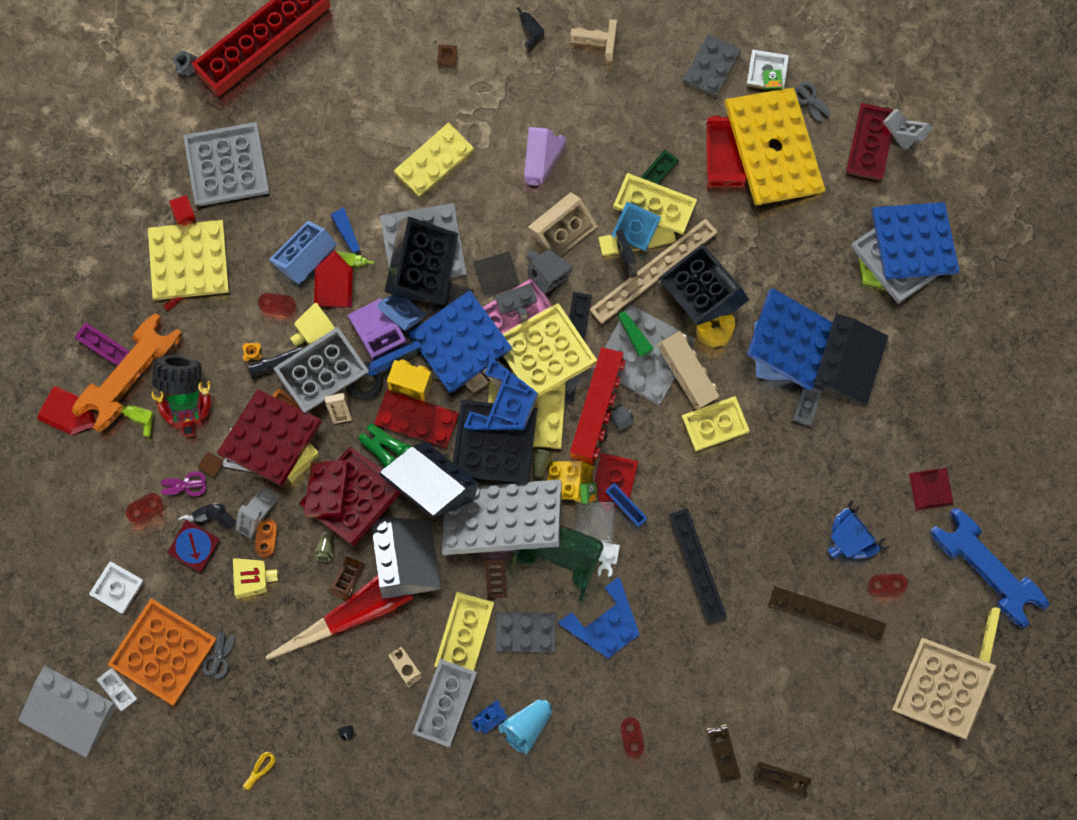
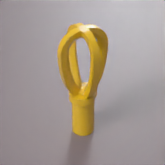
[243,752,276,790]

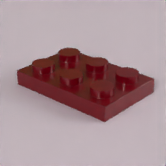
[304,460,350,518]

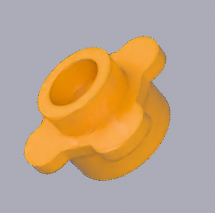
[242,343,262,362]

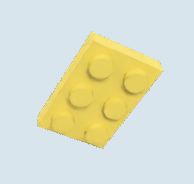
[682,396,750,452]

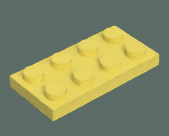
[394,122,474,199]
[613,173,697,235]
[434,592,494,671]

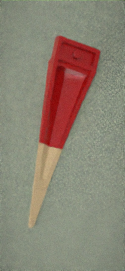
[266,575,413,660]

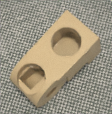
[388,647,422,687]

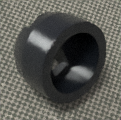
[337,725,354,740]

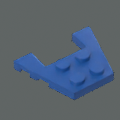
[464,358,539,430]
[558,577,640,659]

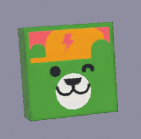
[762,70,783,90]
[580,482,598,504]

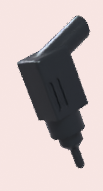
[517,7,544,50]

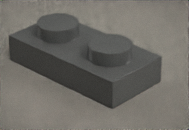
[792,387,823,427]

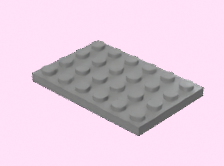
[442,480,562,555]

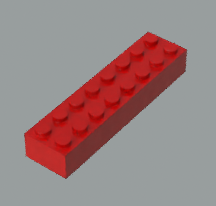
[192,0,331,97]

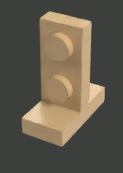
[570,19,617,61]
[325,387,352,424]

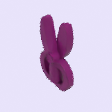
[160,471,207,497]

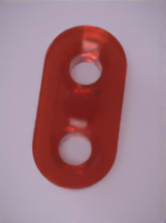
[258,293,296,316]
[126,493,163,523]
[868,574,908,595]
[620,717,645,758]

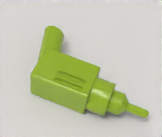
[337,252,375,269]
[859,259,883,287]
[122,405,155,438]

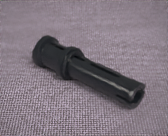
[246,345,302,380]

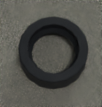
[348,362,383,400]

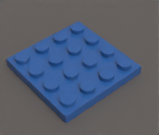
[871,202,959,279]
[747,288,833,390]
[408,290,513,393]

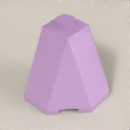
[524,127,566,185]

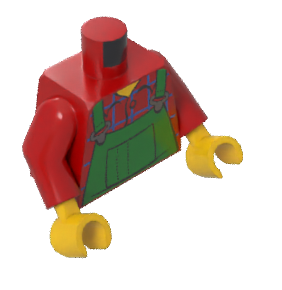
[152,381,211,437]

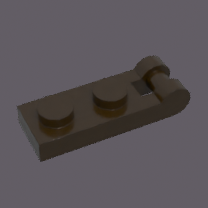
[707,724,741,784]
[753,762,812,798]

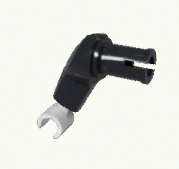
[178,503,237,530]

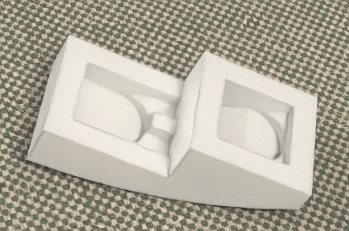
[96,668,137,711]

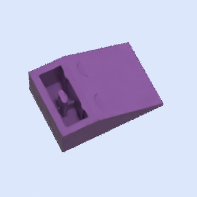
[347,298,407,362]

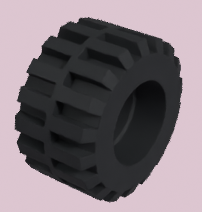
[152,355,202,395]

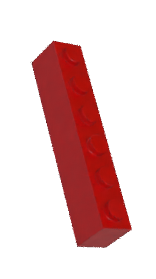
[570,347,627,464]

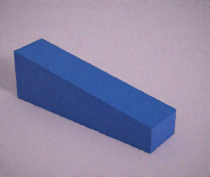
[330,207,361,255]
[605,483,647,528]

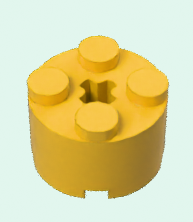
[696,313,735,348]

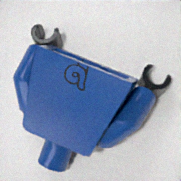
[828,501,890,559]

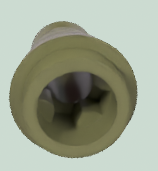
[532,449,552,478]
[314,531,333,562]

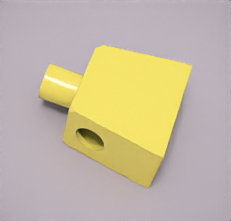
[290,303,335,347]

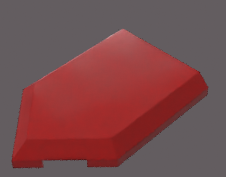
[314,250,353,307]
[37,386,96,435]
[594,453,639,512]

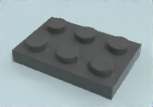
[683,34,741,97]
[496,612,556,654]

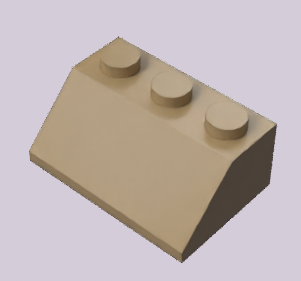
[528,192,598,257]

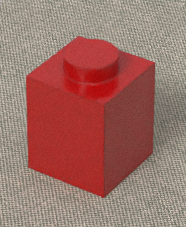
[169,195,197,226]

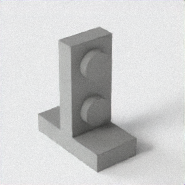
[883,109,932,149]
[235,486,279,540]

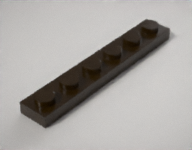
[768,586,887,643]

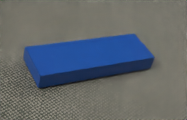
[368,341,421,377]

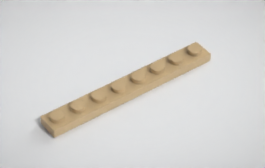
[589,219,718,325]

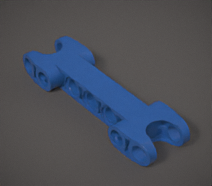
[930,508,1050,628]

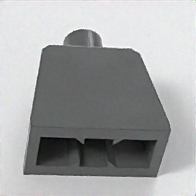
[525,249,573,294]

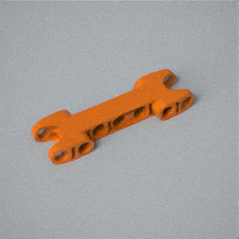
[72,313,183,432]

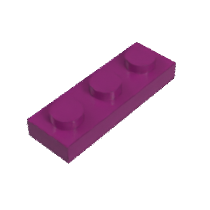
[74,322,130,366]

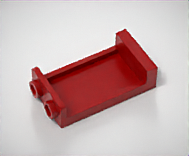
[706,115,746,187]

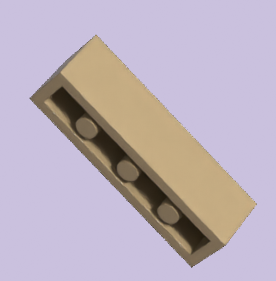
[657,331,720,410]

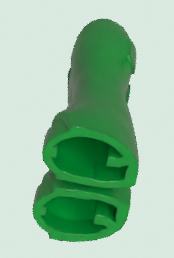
[358,423,412,468]

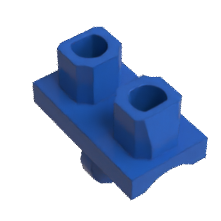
[471,700,508,734]

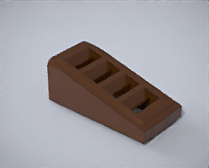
[330,557,365,601]
[485,558,507,599]

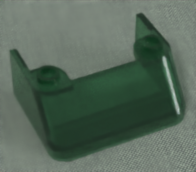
[509,525,604,602]

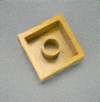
[387,360,433,402]

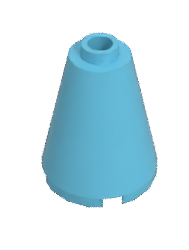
[498,699,552,754]

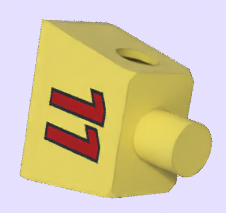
[233,558,279,599]

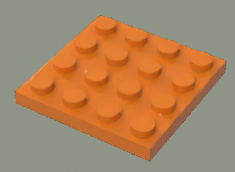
[107,599,216,706]

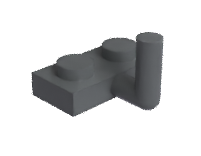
[495,283,537,322]

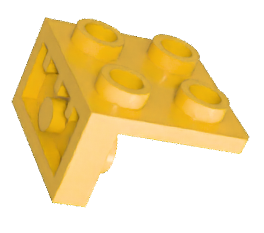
[547,461,594,504]

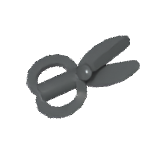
[794,81,830,123]
[202,631,235,679]

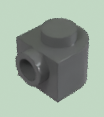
[172,51,197,76]
[610,404,634,431]

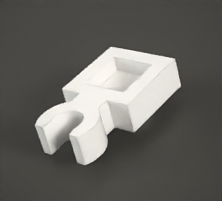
[597,542,620,578]

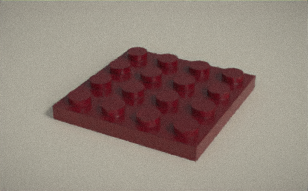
[217,389,322,486]
[299,447,401,546]

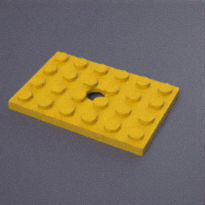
[724,87,825,206]

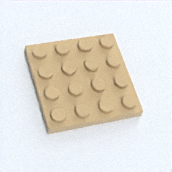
[892,638,997,740]

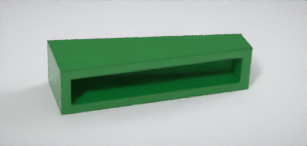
[618,311,654,358]

